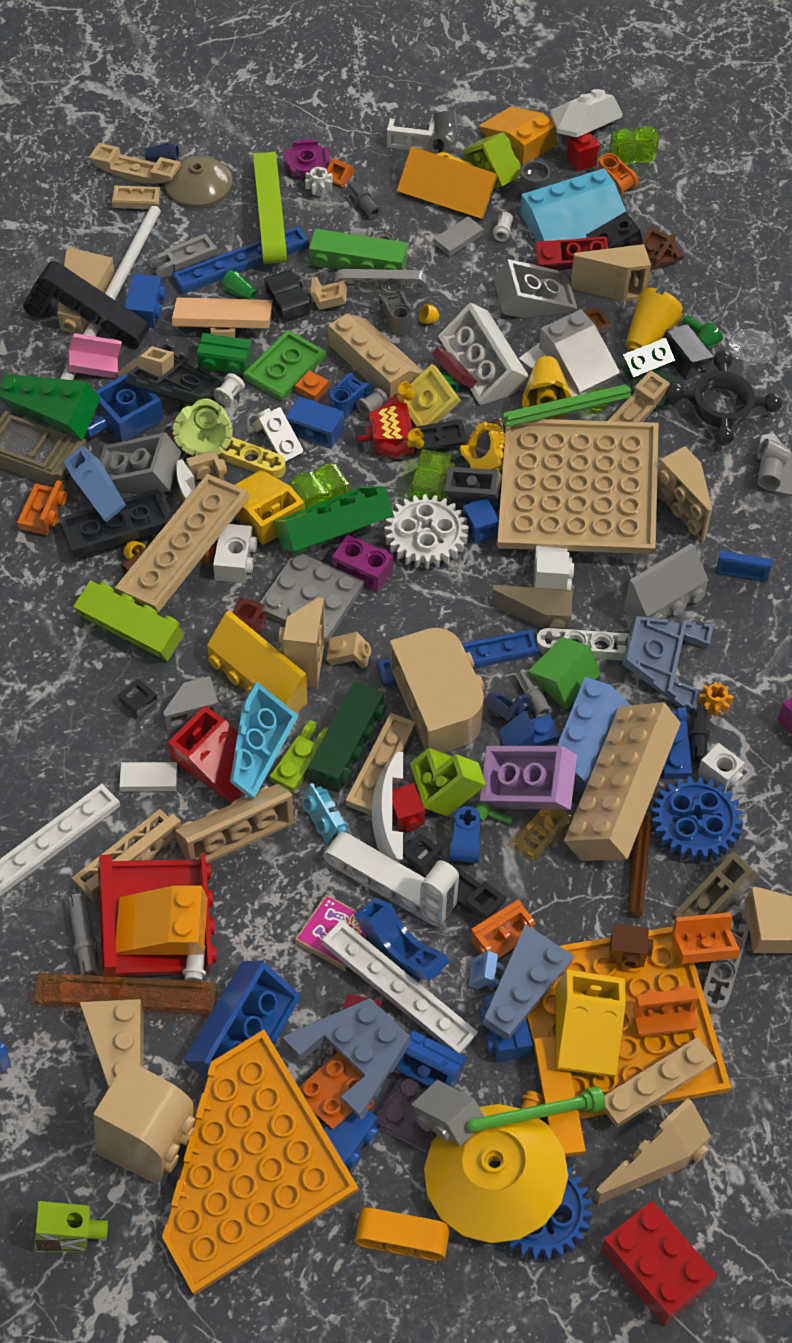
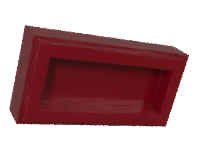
[432,347,478,388]

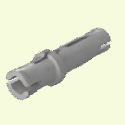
[67,893,99,979]

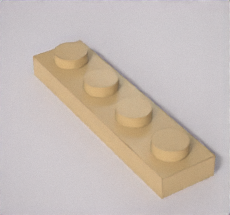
[346,713,416,816]
[604,1037,716,1128]

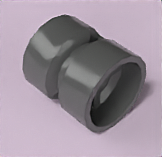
[519,161,551,199]

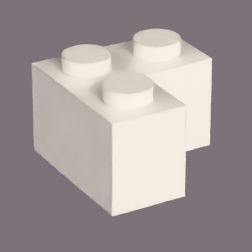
[534,546,574,590]

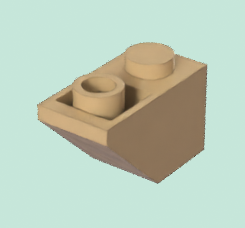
[118,346,174,377]

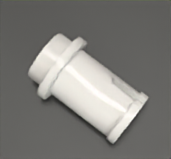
[493,212,513,242]
[182,945,206,983]

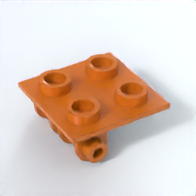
[299,1052,374,1130]

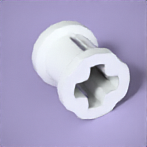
[213,373,245,406]

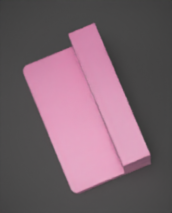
[67,333,121,379]

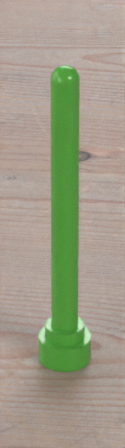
[466,1086,605,1132]

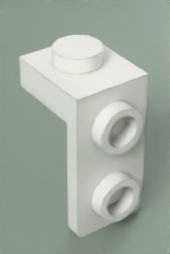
[252,407,303,462]

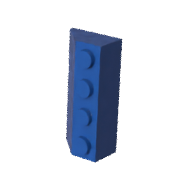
[183,961,301,1080]

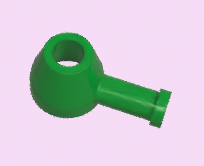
[682,315,723,349]

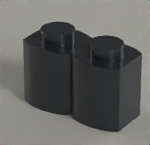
[264,269,312,322]

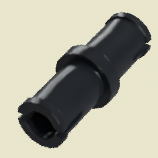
[688,707,710,764]

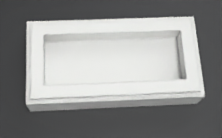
[120,762,178,792]

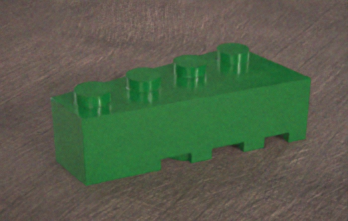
[0,374,101,441]

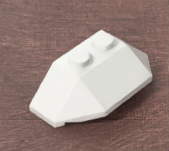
[550,89,622,137]

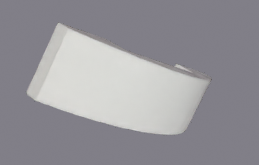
[372,752,403,863]

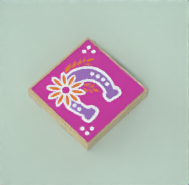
[295,894,367,971]

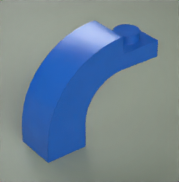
[354,898,450,982]

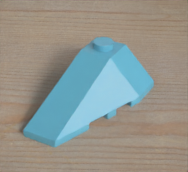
[230,682,299,799]

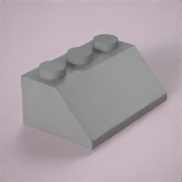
[624,543,708,620]

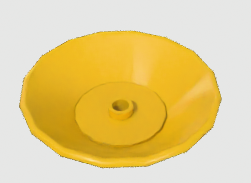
[424,1104,568,1243]

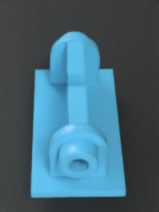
[301,783,348,845]

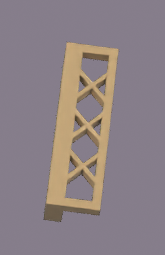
[72,809,181,904]

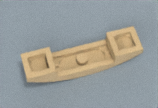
[89,143,181,184]
[608,370,670,422]

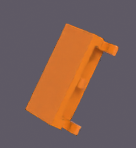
[470,899,535,961]

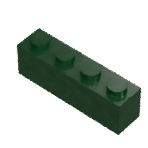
[308,681,387,793]

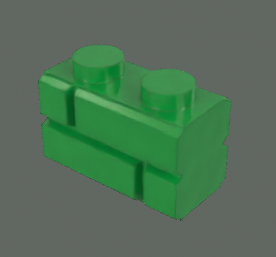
[197,333,252,375]

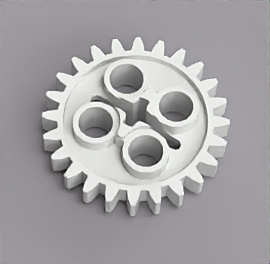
[384,494,468,569]

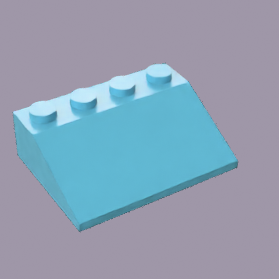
[520,168,626,241]

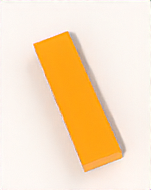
[533,1036,586,1157]

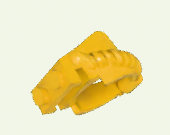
[460,422,506,474]

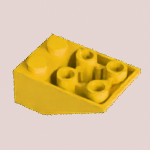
[235,470,305,545]
[555,970,625,1077]

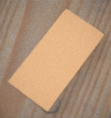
[172,298,272,329]

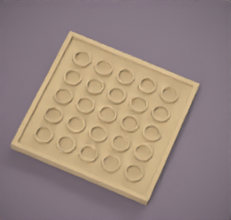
[497,419,659,554]

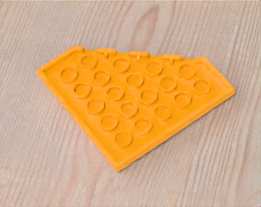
[162,1030,360,1295]

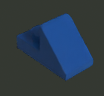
[498,711,559,746]

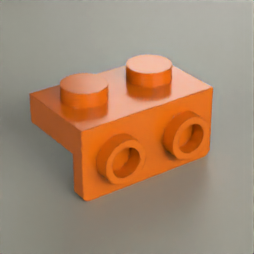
[17,480,67,536]
[671,913,740,964]
[633,986,699,1037]

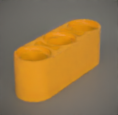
[354,1208,451,1261]

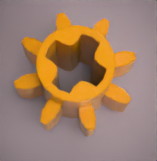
[698,682,734,717]

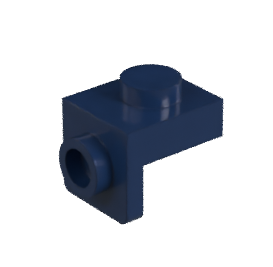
[483,692,532,721]

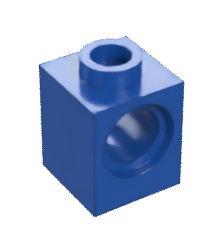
[463,498,499,544]

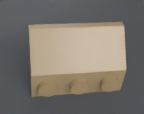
[279,597,325,688]

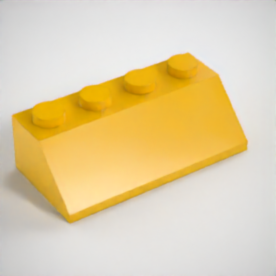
[207,611,308,713]

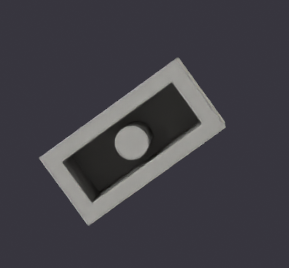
[411,1080,484,1146]

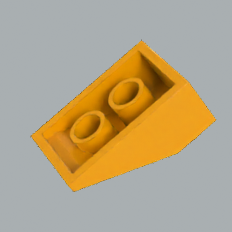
[478,107,557,166]
[116,886,208,955]

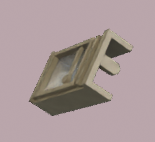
[0,411,87,491]

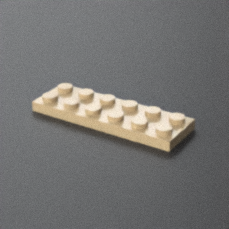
[115,474,250,612]

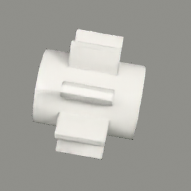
[305,167,333,196]

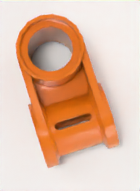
[598,153,639,196]

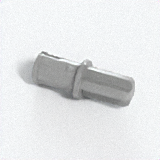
[516,669,552,718]

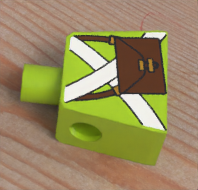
[34,1201,108,1252]

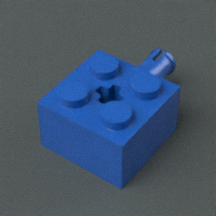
[85,372,163,442]

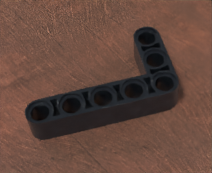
[23,261,150,349]

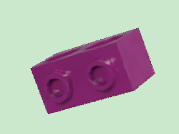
[332,535,393,593]

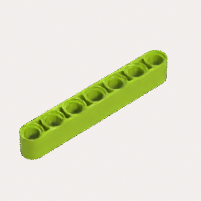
[253,152,287,264]

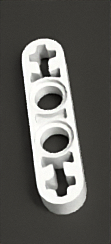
[536,628,629,661]

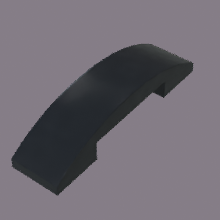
[403,833,507,919]

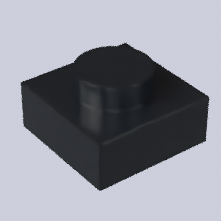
[118,679,158,717]

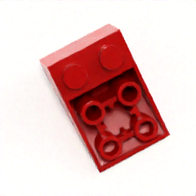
[168,706,244,804]

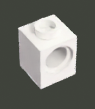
[698,743,745,793]

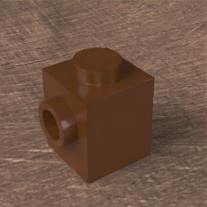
[608,923,654,968]

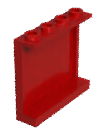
[97,853,217,977]

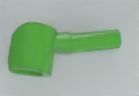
[475,803,513,824]

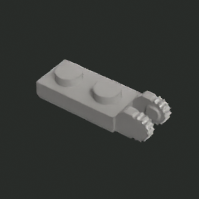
[149,234,217,278]

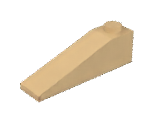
[593,1098,711,1204]

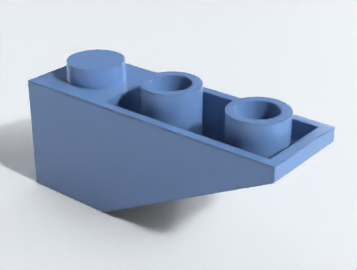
[63,445,126,522]

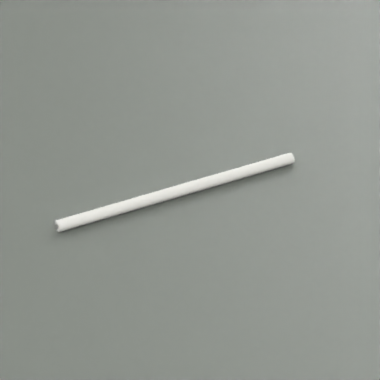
[60,206,161,380]

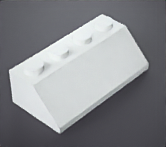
[438,303,529,405]

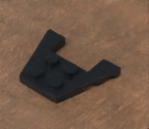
[125,344,222,404]

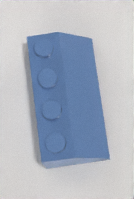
[557,677,631,793]

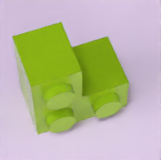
[461,132,521,189]
[410,748,486,816]

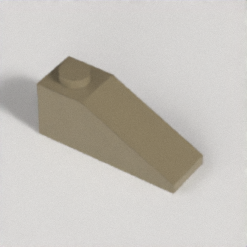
[492,585,573,629]
[673,852,760,917]

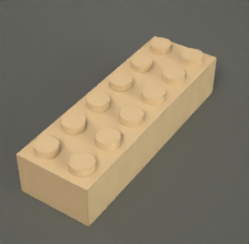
[564,702,681,861]

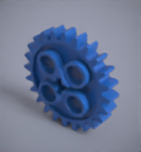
[650,776,743,863]
[509,1167,593,1262]

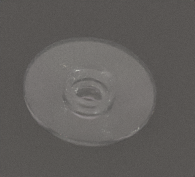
[729,327,778,365]

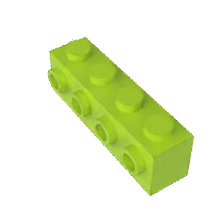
[73,580,184,662]

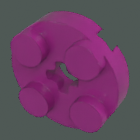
[284,139,330,179]

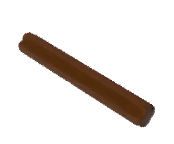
[627,814,652,918]

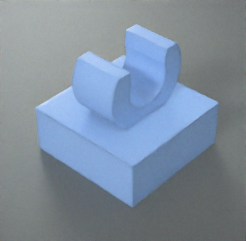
[468,950,504,990]

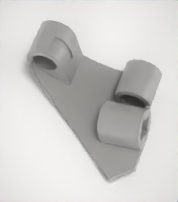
[757,433,792,497]

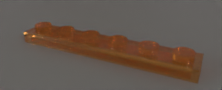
[34,972,217,1014]

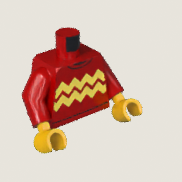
[355,381,424,459]

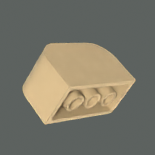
[390,628,484,753]
[93,1060,196,1182]

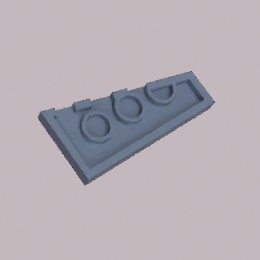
[483,924,574,1041]

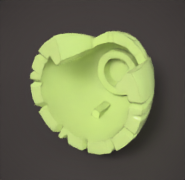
[173,398,233,456]

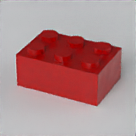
[601,1200,717,1327]

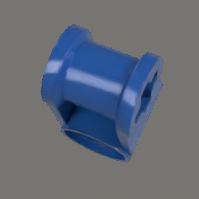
[330,373,372,418]
[450,806,481,864]

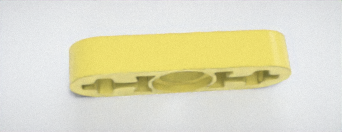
[218,437,286,478]

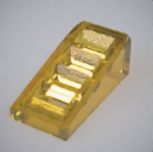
[513,810,572,860]

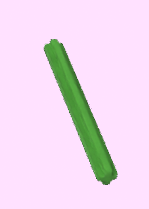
[502,385,631,427]

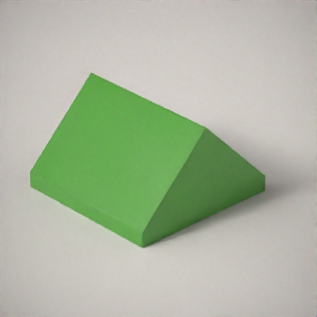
[527,637,601,711]

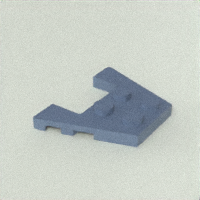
[622,616,714,714]
[283,998,411,1120]

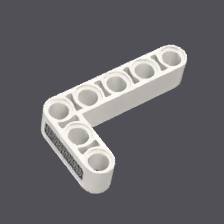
[323,832,459,927]

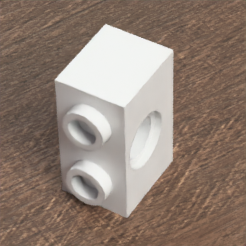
[213,524,257,583]

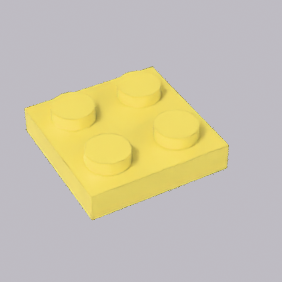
[403,364,461,426]

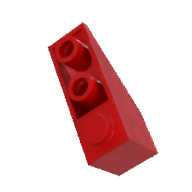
[533,236,608,271]

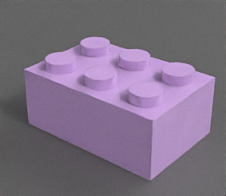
[480,746,577,810]

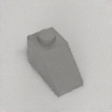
[164,676,220,731]

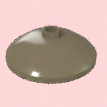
[164,156,233,208]

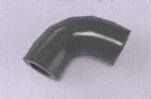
[428,110,458,154]

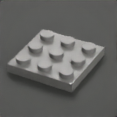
[257,553,364,644]

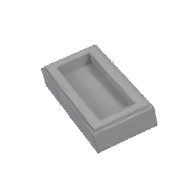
[434,216,484,257]

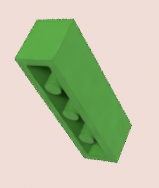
[309,229,407,270]

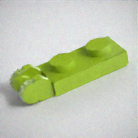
[270,720,329,793]

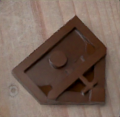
[642,226,684,270]

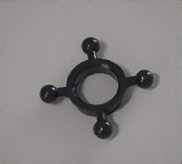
[665,350,783,446]

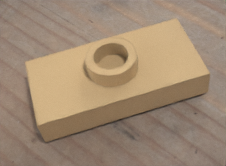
[112,185,161,209]

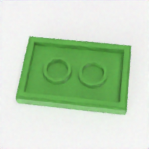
[243,330,326,402]

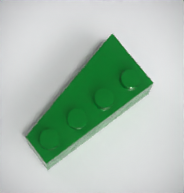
[274,486,394,554]

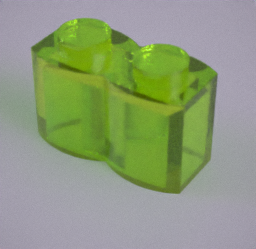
[609,126,659,165]
[411,449,455,502]
[291,463,351,508]

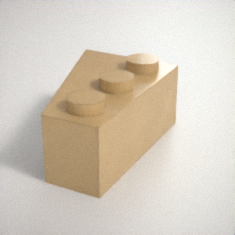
[80,999,144,1089]

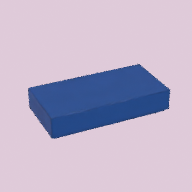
[715,550,772,582]

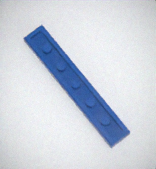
[172,226,309,295]
[377,629,539,687]

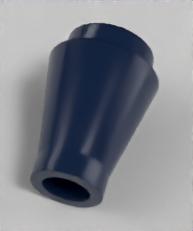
[145,141,180,162]

